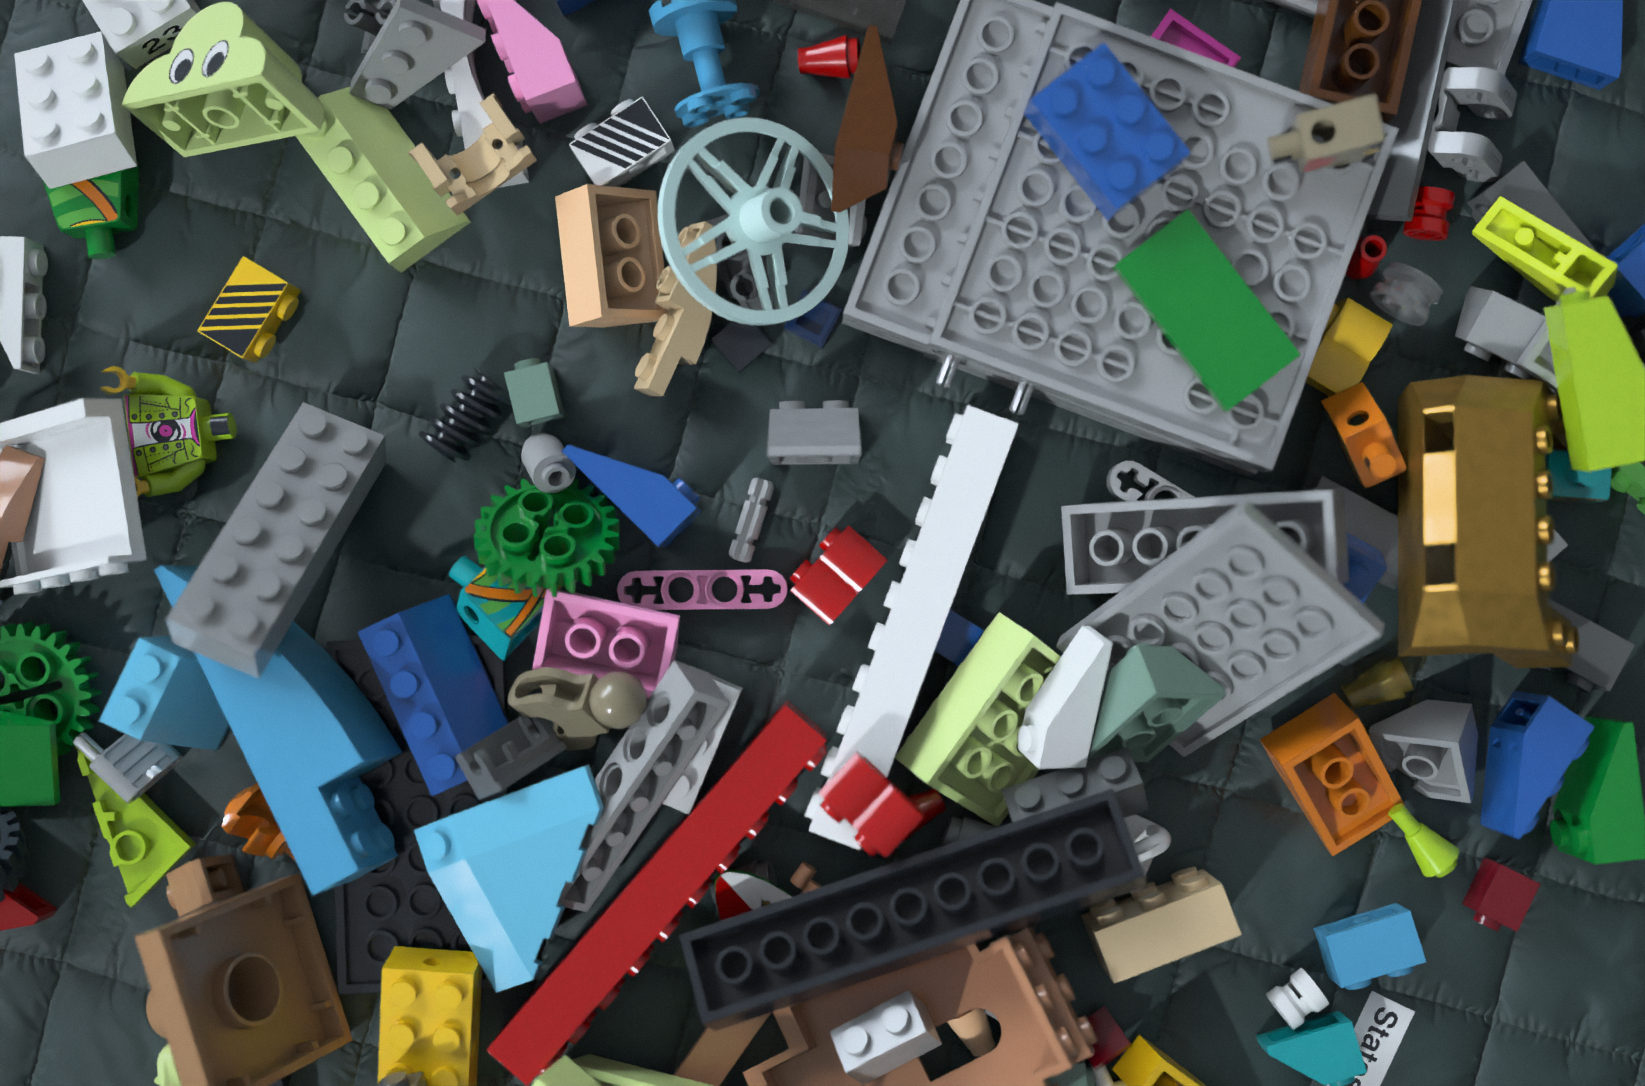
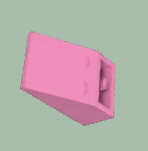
[477,0,587,124]

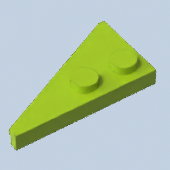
[75,746,196,908]

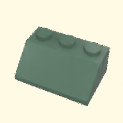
[1087,643,1226,762]

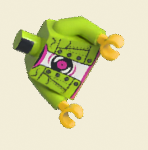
[101,366,237,498]

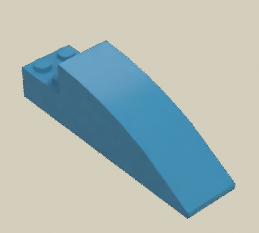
[154,566,403,895]

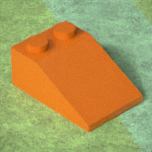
[1260,693,1405,856]

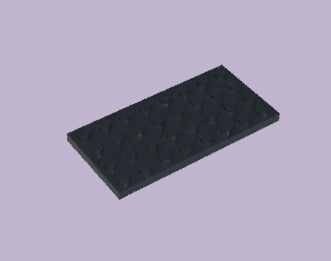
[326,635,515,994]

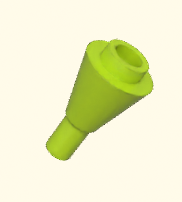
[1388,803,1460,878]

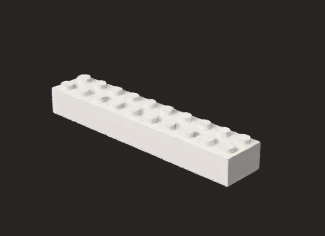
[805,405,1018,850]

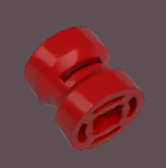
[1403,186,1455,241]

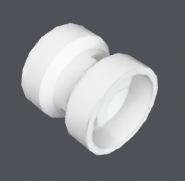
[1266,968,1329,1031]

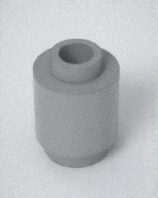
[521,433,576,493]

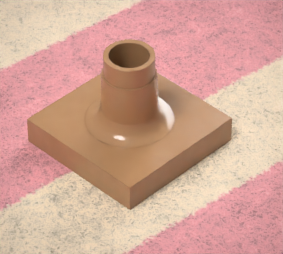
[135,873,353,1086]

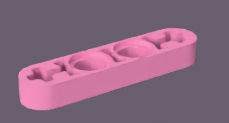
[617,569,788,610]

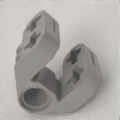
[1427,67,1517,182]

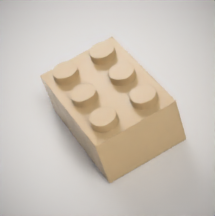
[1081,867,1242,984]

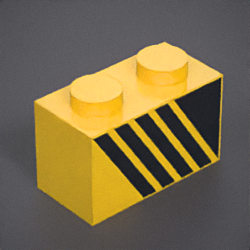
[197,256,301,363]

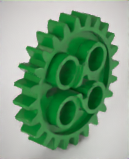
[474,478,620,597]
[0,621,101,757]

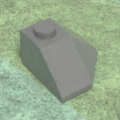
[1368,699,1478,803]

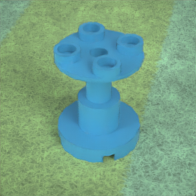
[649,0,760,128]

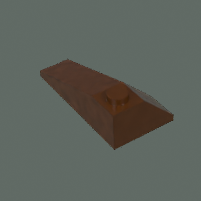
[831,25,904,213]

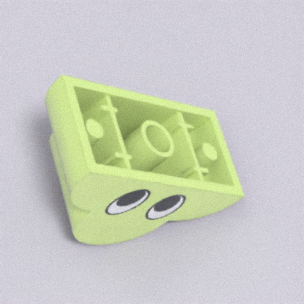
[122,2,324,157]

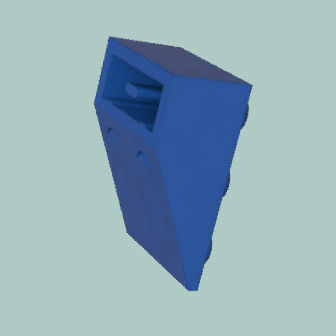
[1480,691,1594,840]

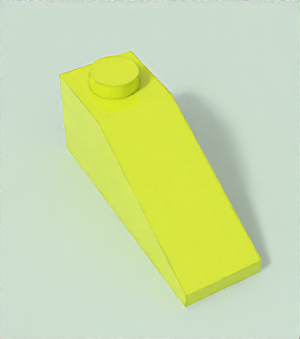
[1472,196,1618,302]

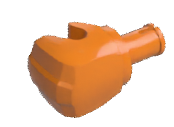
[221,782,296,862]

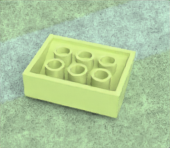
[895,612,1061,827]

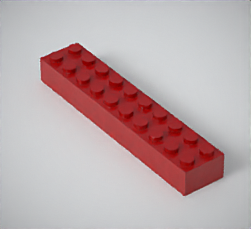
[486,699,828,1086]

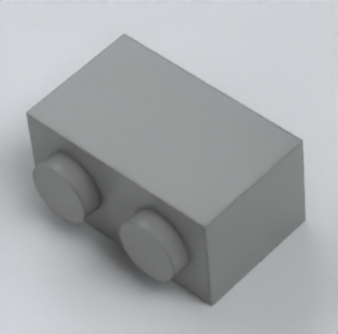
[830,990,942,1085]

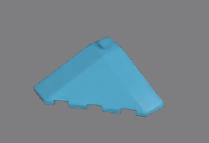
[414,765,604,993]

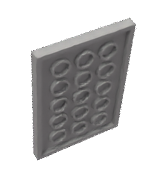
[1056,500,1384,757]

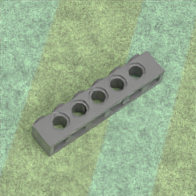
[558,660,730,912]

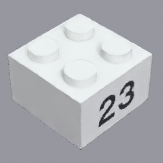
[83,0,201,69]

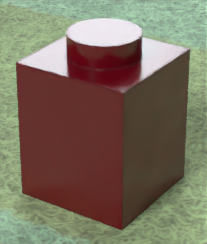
[1462,857,1540,932]

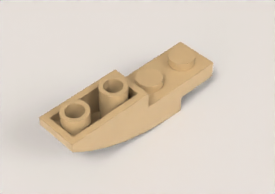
[633,221,717,396]

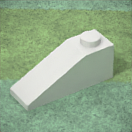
[1018,626,1113,769]

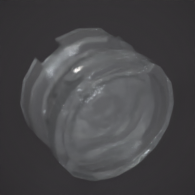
[1370,262,1443,326]

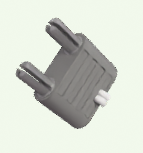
[73,733,183,804]

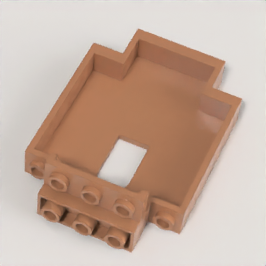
[743,927,1098,1086]

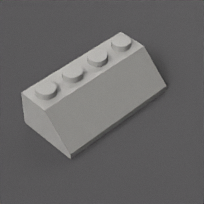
[1455,286,1645,395]

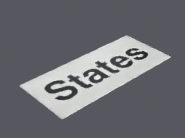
[1327,991,1415,1086]

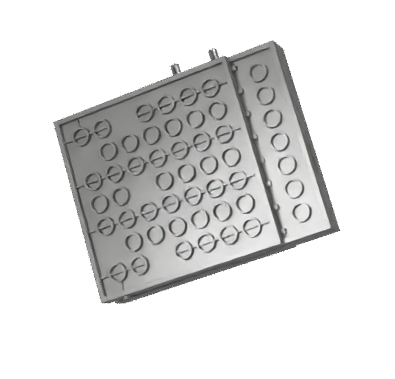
[842,0,1398,477]

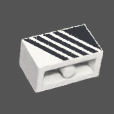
[569,96,675,187]

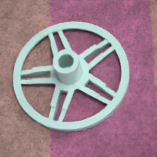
[658,117,849,325]

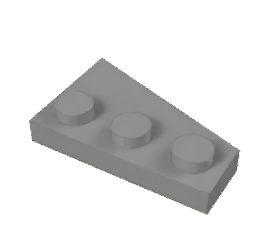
[349,0,486,109]

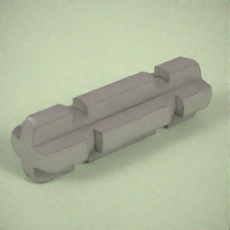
[729,478,774,563]

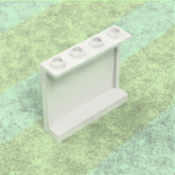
[0,399,147,595]

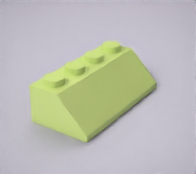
[296,87,470,273]

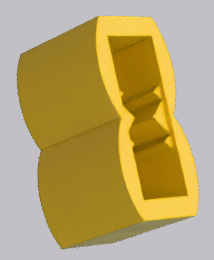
[1305,297,1393,397]

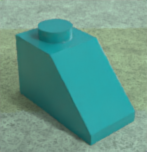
[1256,1011,1367,1086]

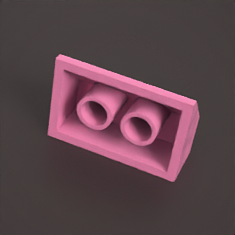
[532,588,680,699]

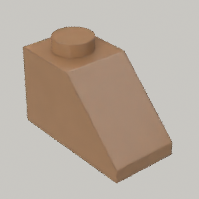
[166,854,244,917]

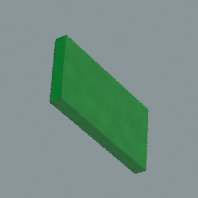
[1112,209,1301,412]

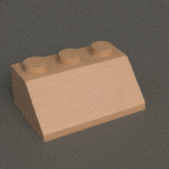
[555,184,669,327]

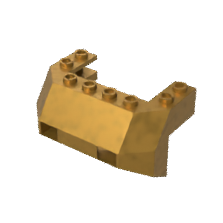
[1398,375,1580,668]

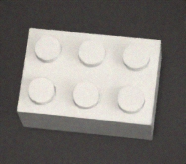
[15,31,137,189]

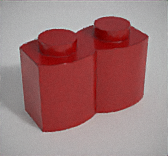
[789,525,888,626]
[818,751,925,858]

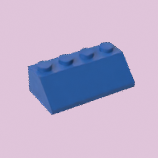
[358,594,509,796]

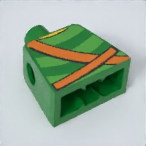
[42,160,139,259]

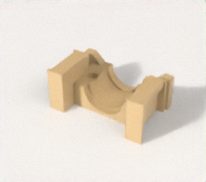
[408,93,537,216]

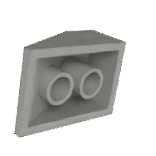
[768,400,861,465]

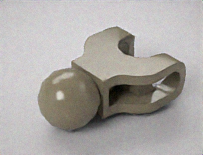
[508,667,647,751]

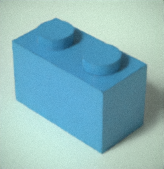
[1313,903,1426,990]

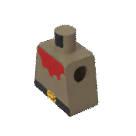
[1267,94,1385,173]

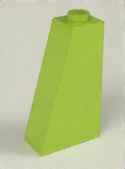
[1544,290,1645,472]

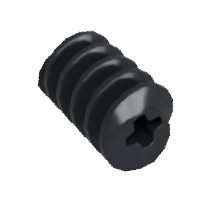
[418,367,511,463]

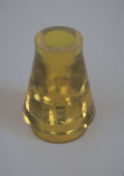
[1342,657,1413,710]

